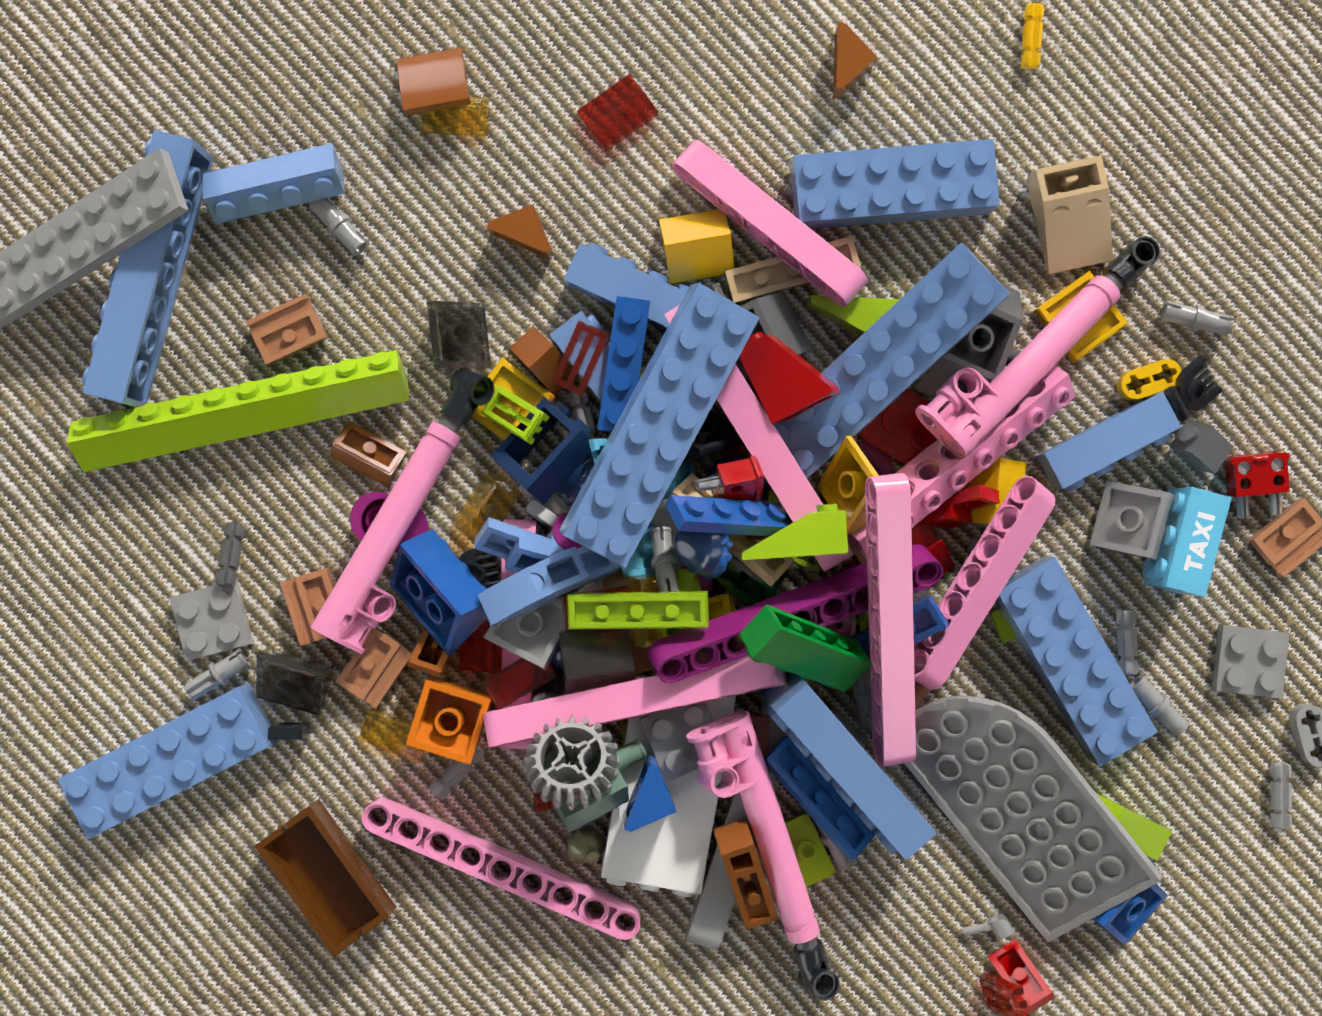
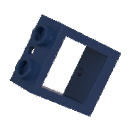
[491,397,593,504]

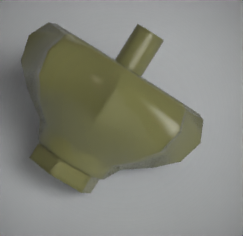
[566,827,605,865]

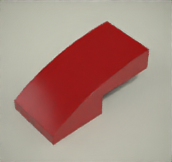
[925,484,1000,530]

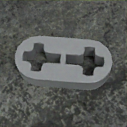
[1289,703,1322,767]

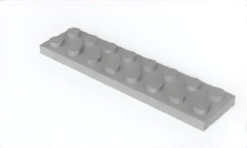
[0,148,188,329]

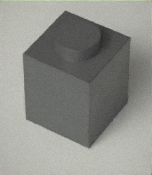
[1170,419,1234,474]

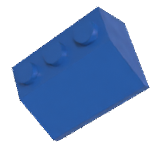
[389,529,487,655]

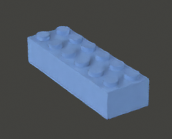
[789,139,1000,229]
[995,556,1158,767]
[762,671,937,860]
[57,683,280,840]

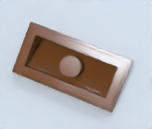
[331,421,407,487]

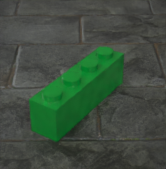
[739,604,872,692]

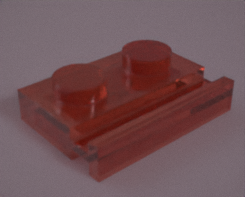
[577,73,658,152]
[459,619,502,673]

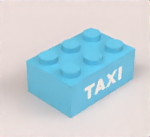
[1143,487,1232,597]

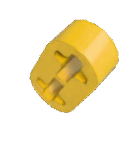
[1116,359,1182,401]

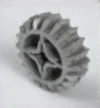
[524,715,620,811]

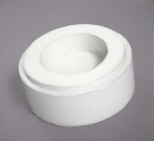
[525,499,558,528]

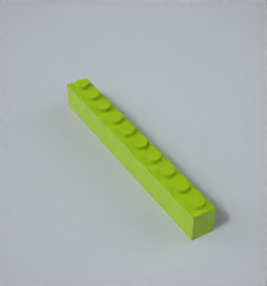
[67,350,409,473]

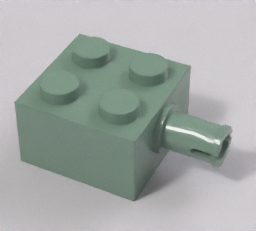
[544,738,647,833]

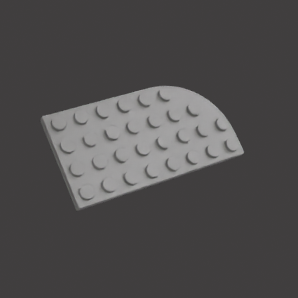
[904,696,1161,943]

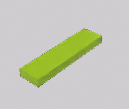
[567,591,709,630]

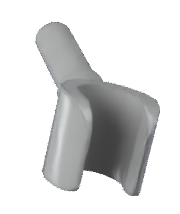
[963,914,1013,939]

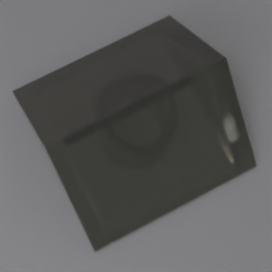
[427,301,491,374]
[558,629,635,694]
[256,648,335,716]

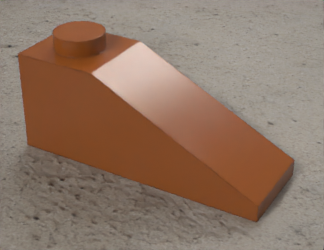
[713,819,778,930]

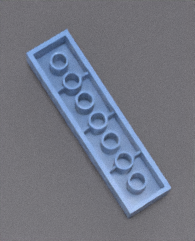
[82,130,214,407]
[773,243,1011,479]
[559,283,760,568]

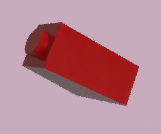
[739,332,841,424]

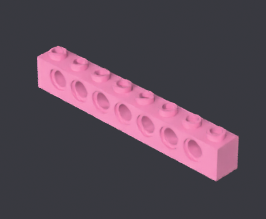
[847,366,1076,559]

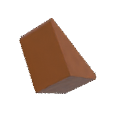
[832,22,877,99]
[487,204,553,260]
[509,326,578,396]
[408,628,453,677]

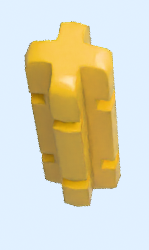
[1021,3,1044,70]

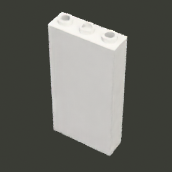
[601,674,736,897]

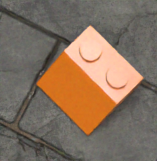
[406,675,495,765]

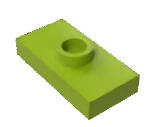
[785,811,836,887]

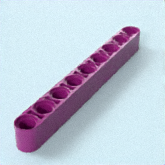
[648,544,943,684]

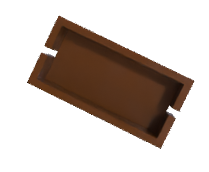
[255,799,396,957]

